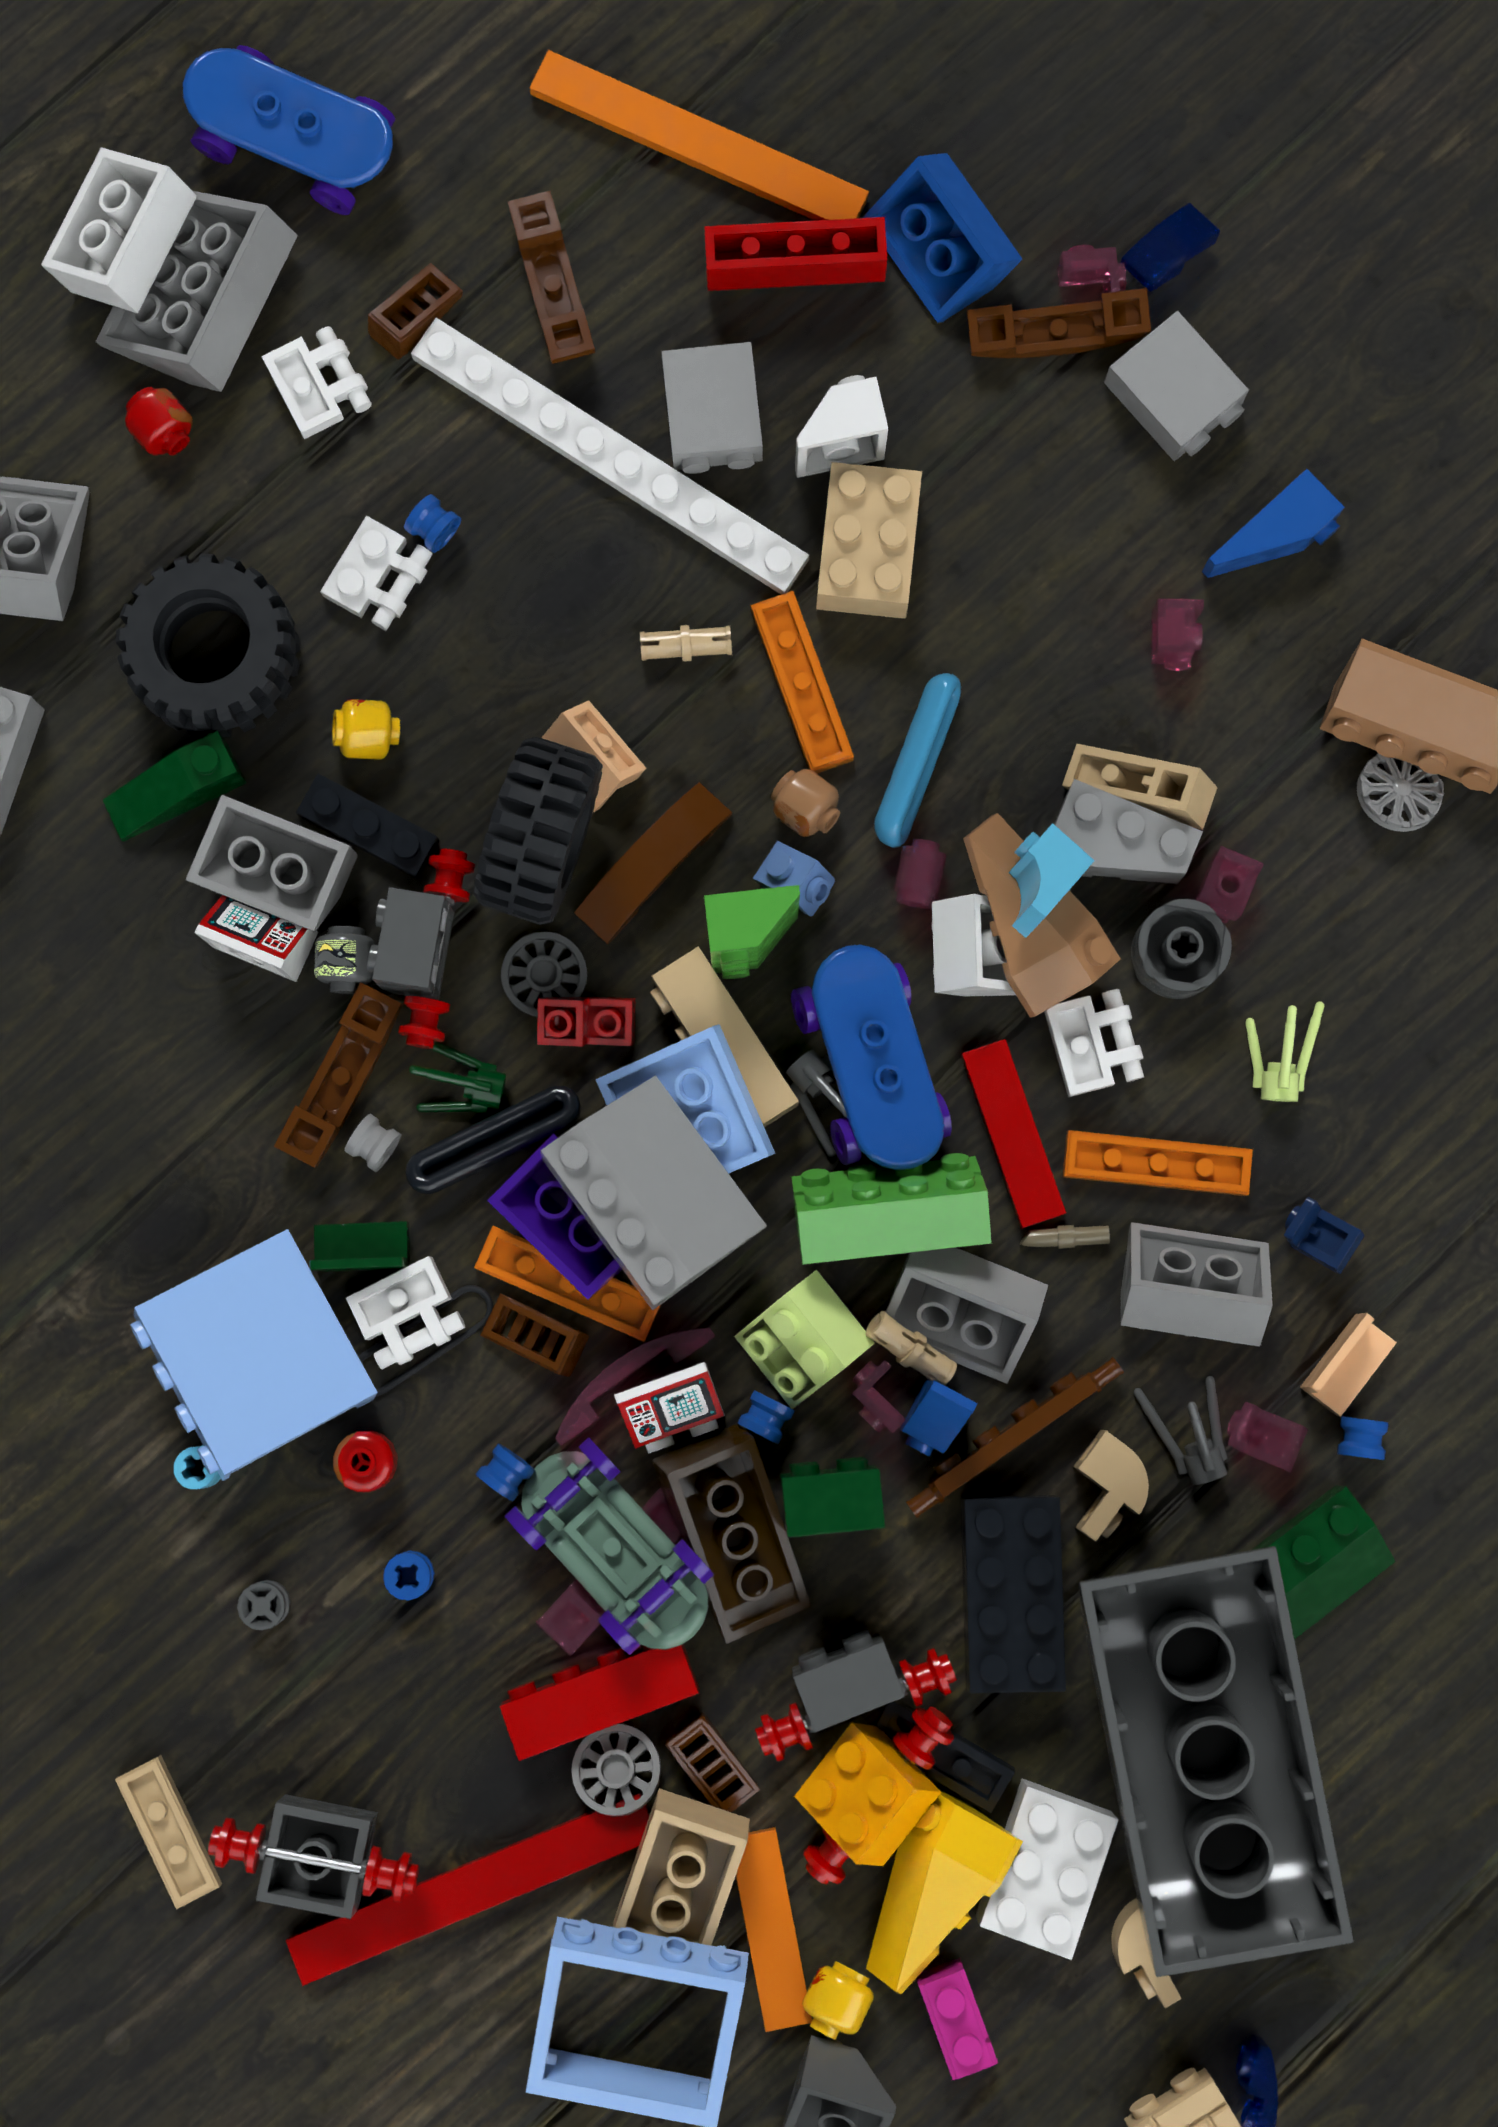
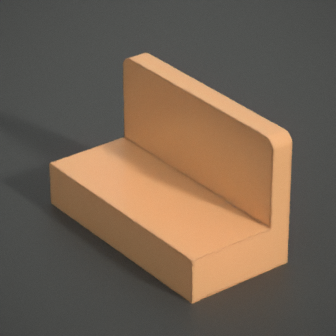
[542,700,646,812]
[1300,1313,1397,1416]

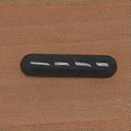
[405,1085,581,1194]

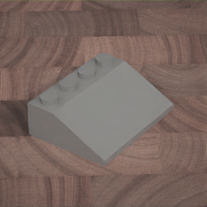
[96,191,298,392]
[0,476,90,621]
[540,1075,767,1311]

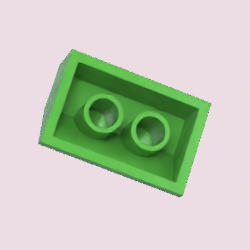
[704,885,800,979]

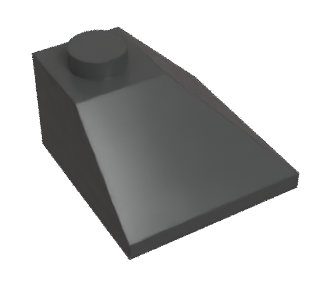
[782,2035,896,2127]

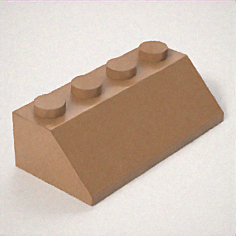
[1320,639,1498,794]

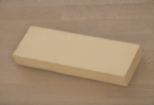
[115,1755,222,1909]

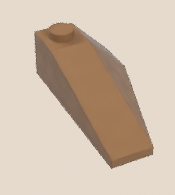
[963,813,1121,1018]

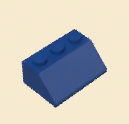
[863,153,1023,323]

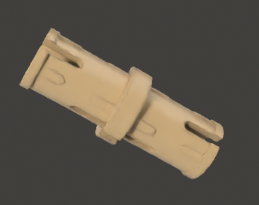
[640,625,732,661]
[866,1311,957,1385]

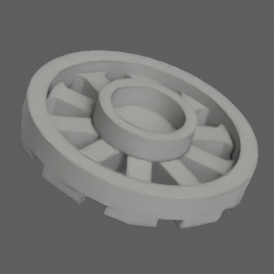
[1357,753,1444,832]
[572,1724,661,1816]

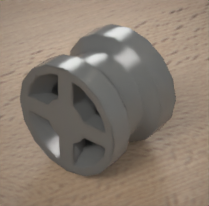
[237,1580,291,1631]

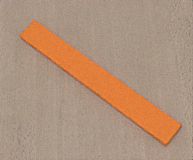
[530,50,869,221]

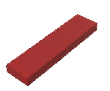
[961,1039,1066,1229]

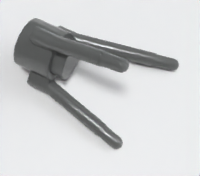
[786,1049,847,1157]
[1134,1376,1228,1485]

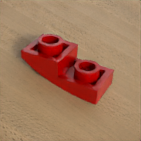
[537,997,636,1047]

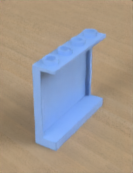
[130,1229,378,1481]

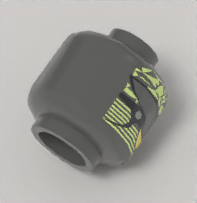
[314,926,375,994]

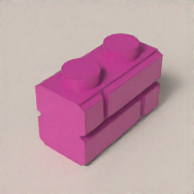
[917,1958,998,2080]

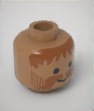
[771,769,840,837]

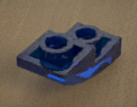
[1120,203,1221,292]
[1236,2035,1278,2127]

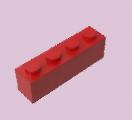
[704,217,887,291]
[499,1644,699,1761]

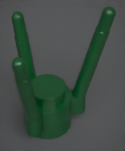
[409,1042,507,1115]

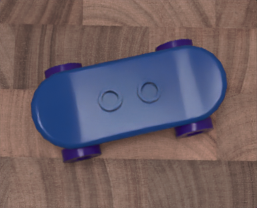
[183,45,395,215]
[791,945,952,1170]

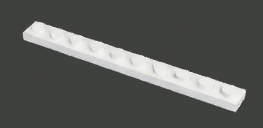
[411,318,809,594]

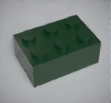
[780,1457,885,1538]

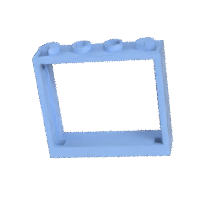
[526,1917,749,2127]

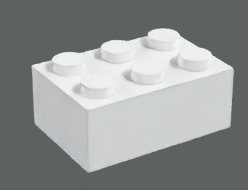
[41,148,197,313]
[975,1779,1118,1960]

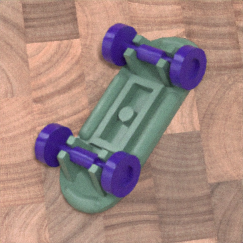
[505,1437,715,1655]

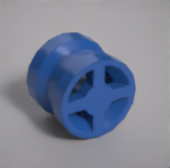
[404,494,461,553]
[737,1390,795,1444]
[1337,1417,1389,1460]
[476,1443,536,1502]
[383,1550,435,1600]

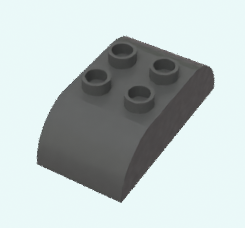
[1078,1546,1354,1978]

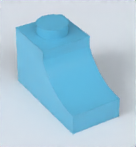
[1009,823,1095,938]

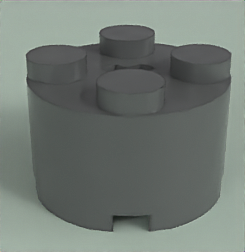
[1131,899,1232,999]

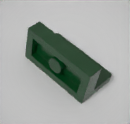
[309,1221,410,1272]

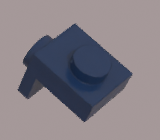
[1284,1197,1365,1275]

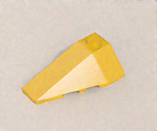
[866,1791,1023,1994]

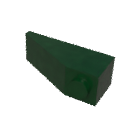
[103,731,246,842]

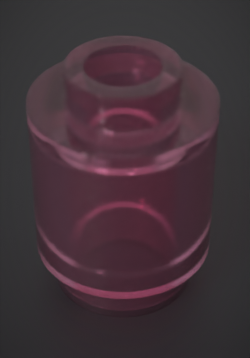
[894,839,947,909]

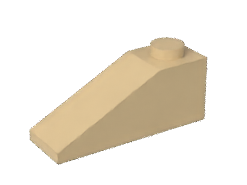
[1062,744,1217,830]

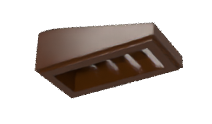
[368,263,463,360]
[480,1293,589,1377]
[665,1712,760,1812]

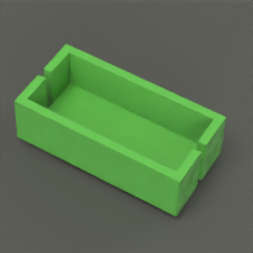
[791,1153,992,1264]

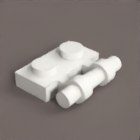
[262,326,372,439]
[320,516,433,631]
[1044,989,1144,1097]
[346,1256,465,1369]

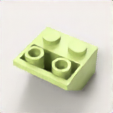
[734,1270,875,1409]

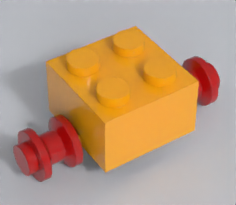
[794,1706,954,1884]

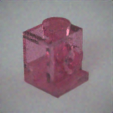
[1151,598,1204,671]
[1195,846,1264,923]

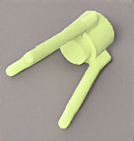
[1245,1001,1324,1102]

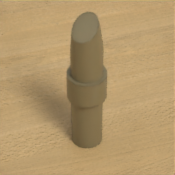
[1020,1225,1110,1249]

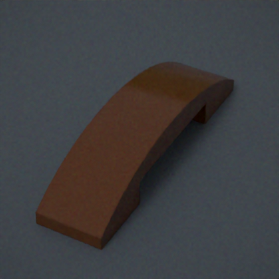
[507,191,595,364]
[967,288,1151,358]
[574,782,732,945]
[274,982,403,1168]

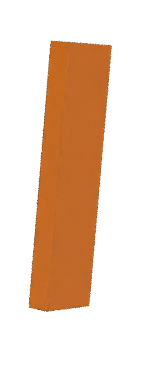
[751,591,854,774]
[1063,1130,1253,1196]
[474,1226,661,1342]
[736,1827,812,2032]

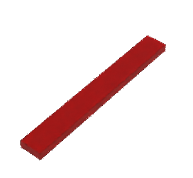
[285,1791,650,1986]

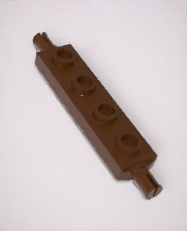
[906,1357,1124,1518]

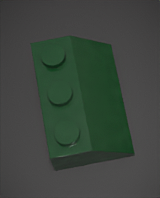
[1252,1485,1396,1639]

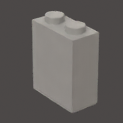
[1104,310,1249,461]
[662,342,763,474]

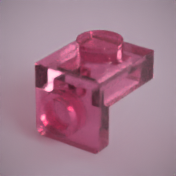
[1057,245,1126,293]
[851,1360,906,1433]
[1227,1402,1308,1473]

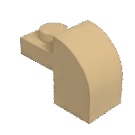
[1073,1430,1149,1541]
[1111,1892,1182,2008]

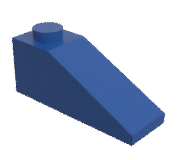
[1202,469,1345,578]
[900,1380,978,1457]

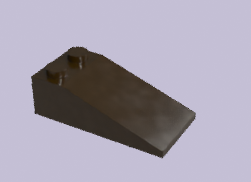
[652,1424,811,1644]

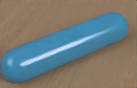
[874,673,961,848]

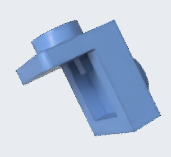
[753,841,835,916]

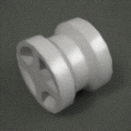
[344,1114,402,1172]

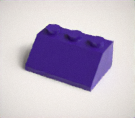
[487,1133,622,1300]

